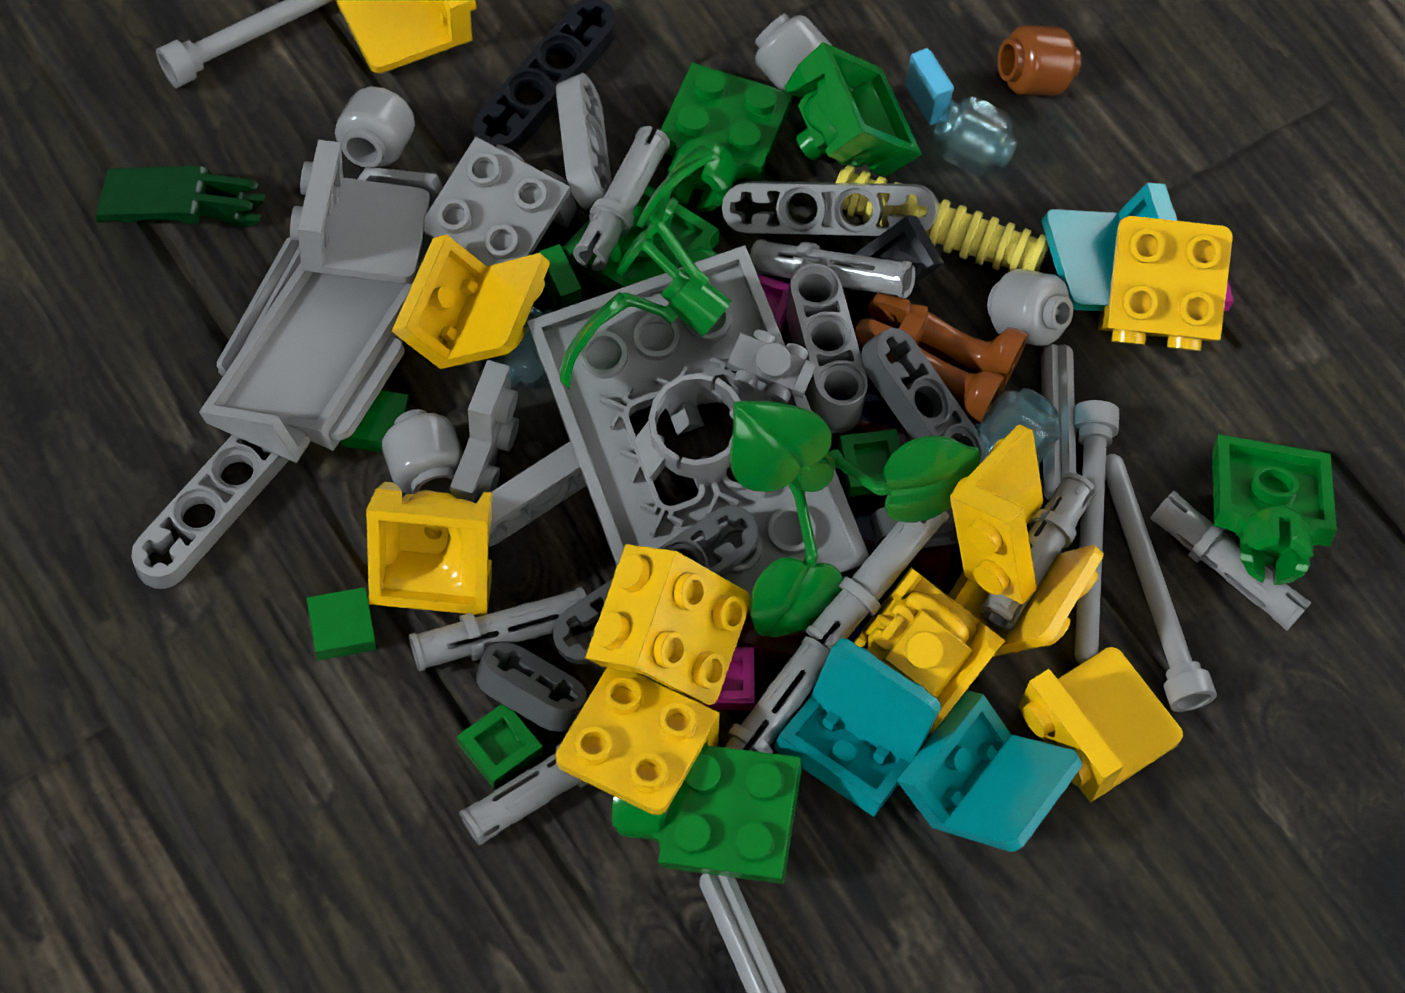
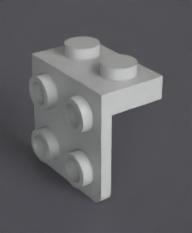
[423,137,578,266]
[290,140,430,284]

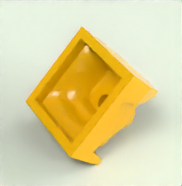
[366,482,492,616]
[852,567,1006,735]

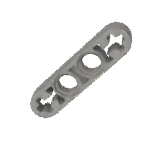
[722,181,939,236]
[131,435,289,589]

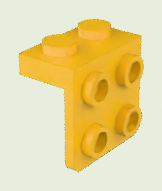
[336,0,476,73]
[1098,216,1232,351]
[391,234,550,369]
[950,424,1043,605]
[585,544,751,705]
[948,545,1104,657]
[1018,647,1183,803]
[556,667,720,815]

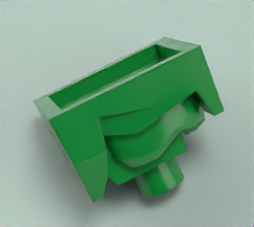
[784,42,922,178]

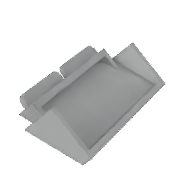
[199,167,443,463]

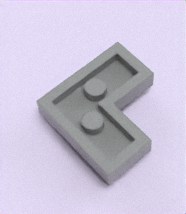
[450,360,519,503]

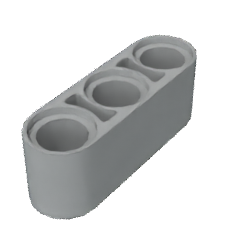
[786,263,868,433]

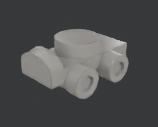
[726,330,817,404]

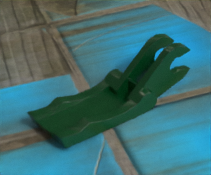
[96,166,265,227]

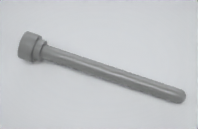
[156,0,334,88]
[1074,400,1119,664]
[1105,454,1217,712]

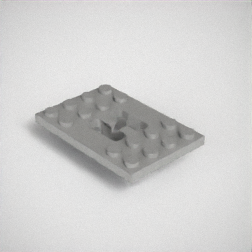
[527,245,869,611]

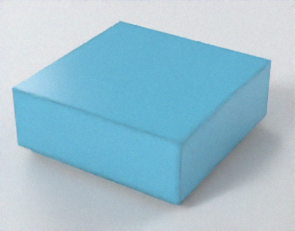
[905,48,954,125]

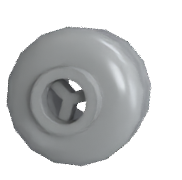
[755,14,833,91]
[335,87,415,168]
[987,269,1073,346]
[382,409,464,494]

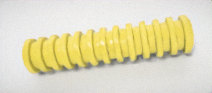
[836,165,1048,272]

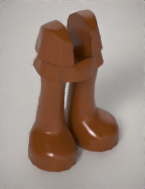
[854,293,1029,425]

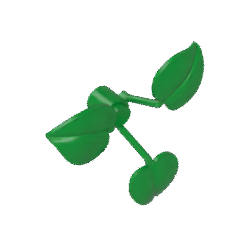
[559,145,732,389]
[729,401,980,637]

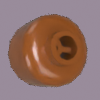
[998,25,1081,96]

